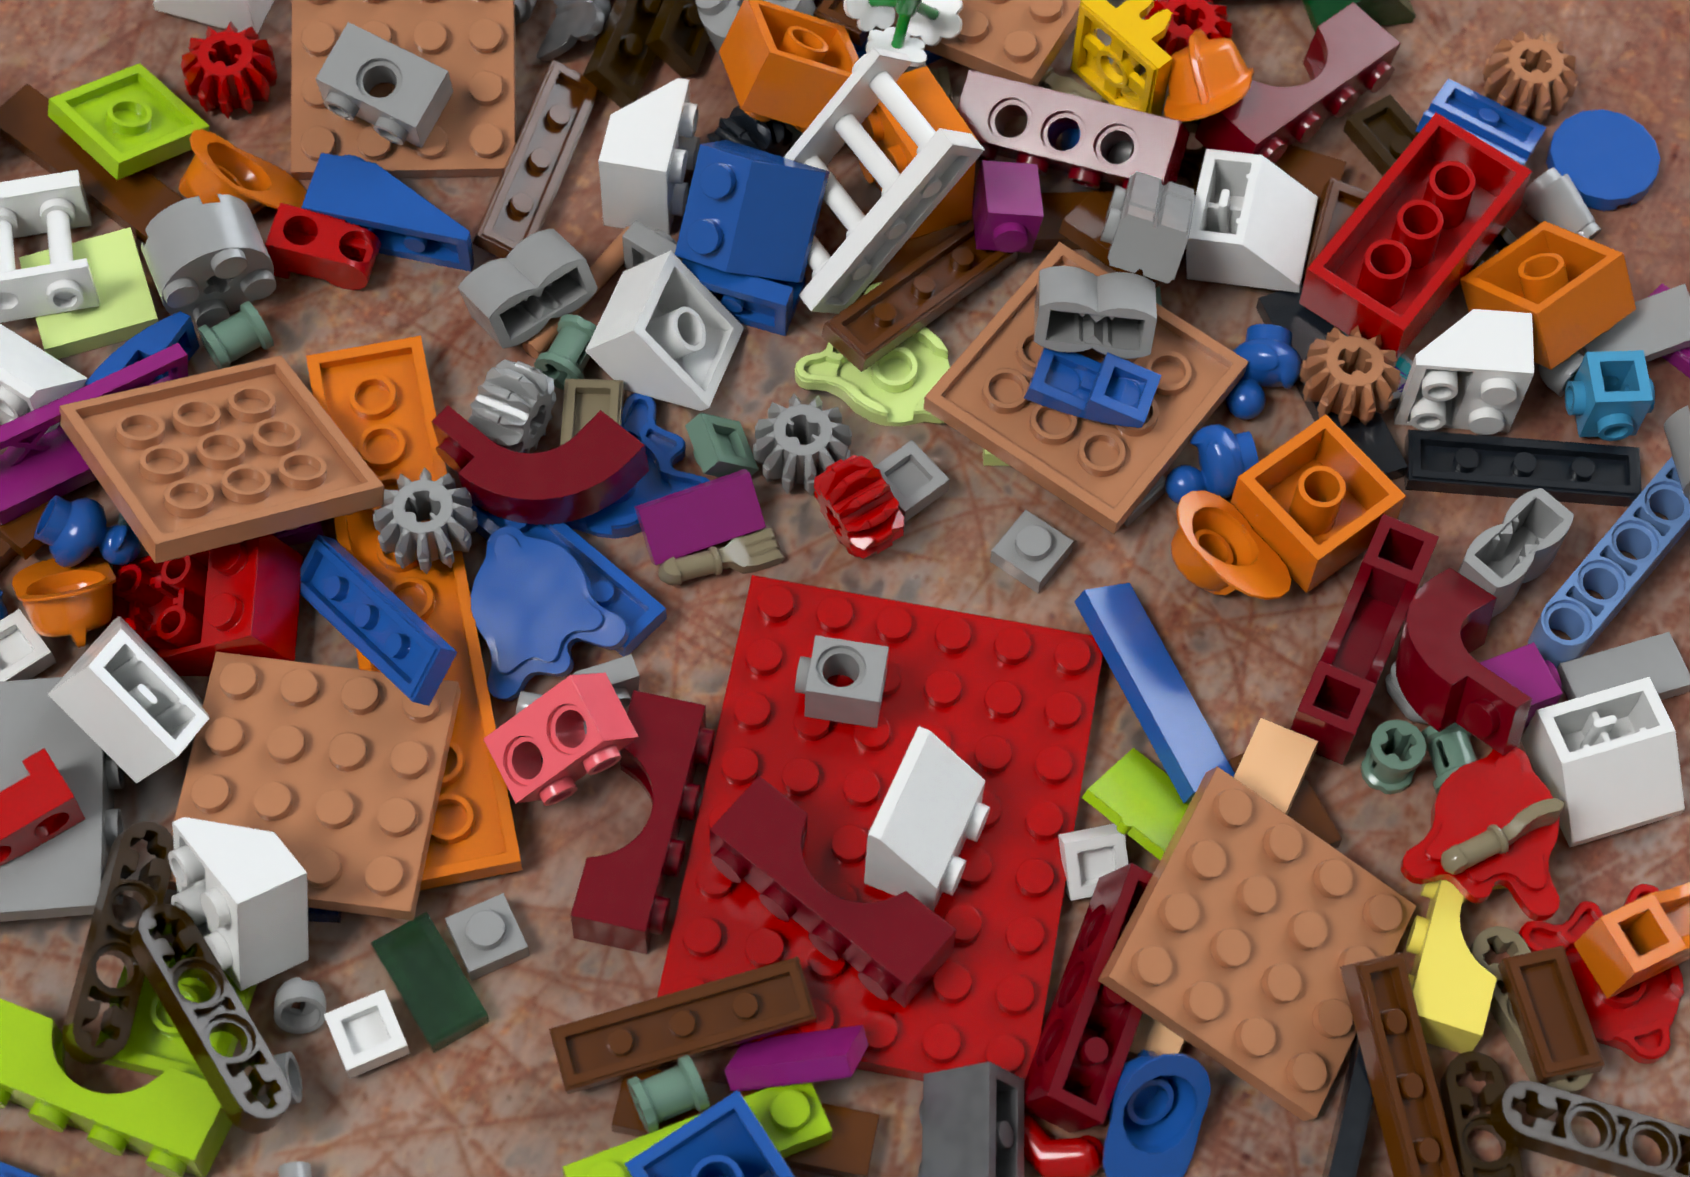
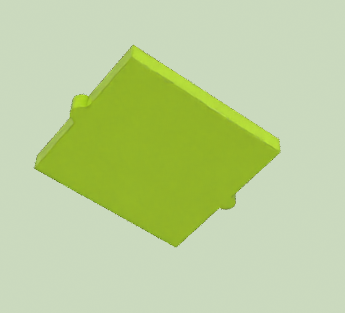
[1082,747,1190,860]

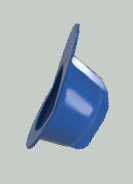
[1103,1050,1211,1177]

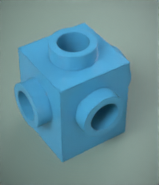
[1565,350,1655,441]

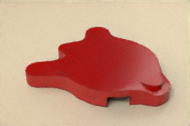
[1401,747,1560,921]
[1518,884,1684,1064]

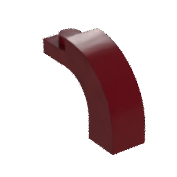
[431,406,649,524]
[1395,568,1532,755]

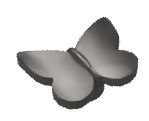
[536,0,611,62]

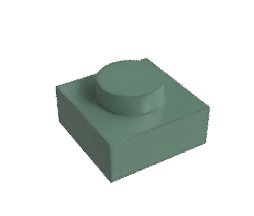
[685,412,759,477]

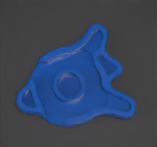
[565,393,710,539]
[471,526,630,702]

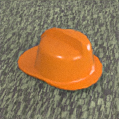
[1164,29,1254,122]
[179,129,307,215]
[1171,490,1291,600]
[12,556,117,649]

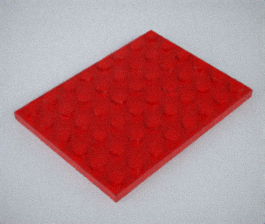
[657,575,1103,1082]

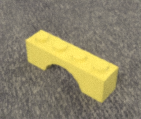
[1406,880,1505,1054]

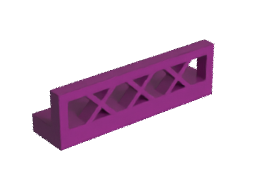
[0,343,188,526]

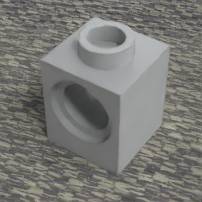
[795,635,889,728]

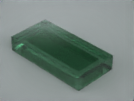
[371,912,490,1053]

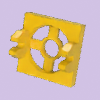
[1071,0,1173,116]

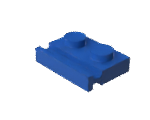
[1416,78,1547,166]

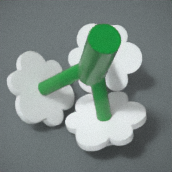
[843,0,963,67]

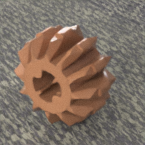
[1482,30,1578,124]
[1299,325,1401,427]

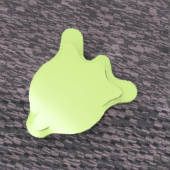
[795,282,950,427]

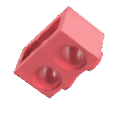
[483,673,638,806]

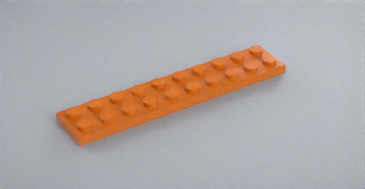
[306,335,523,891]

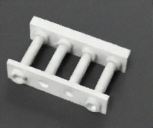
[784,47,984,314]
[0,170,99,323]

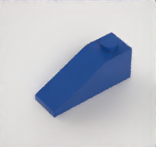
[301,152,474,272]

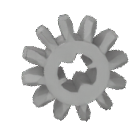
[468,359,556,453]
[753,393,852,496]
[373,467,478,574]

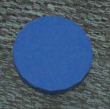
[1546,109,1660,211]

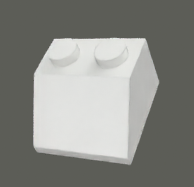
[585,251,744,411]
[864,726,990,912]

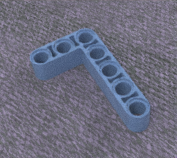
[1528,457,1690,669]

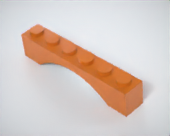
[1574,882,1690,999]

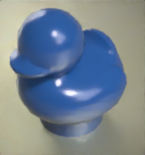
[1225,324,1302,420]
[1165,424,1259,504]
[34,495,141,568]

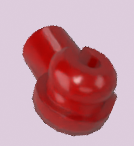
[1024,1115,1104,1177]

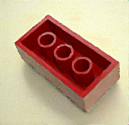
[1299,112,1532,360]

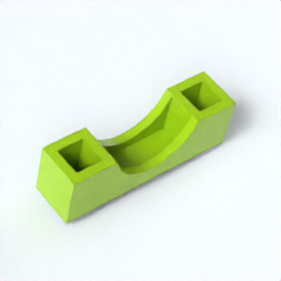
[0,998,233,1177]

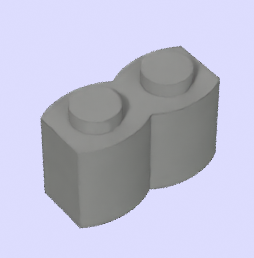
[458,229,598,348]
[1034,266,1157,359]
[1458,488,1574,617]

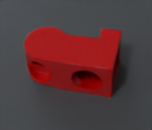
[265,202,381,290]
[0,748,85,866]

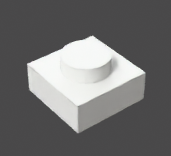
[0,609,56,682]
[1058,824,1128,901]
[324,989,410,1079]

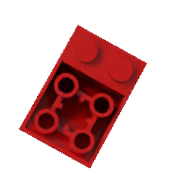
[106,534,303,676]

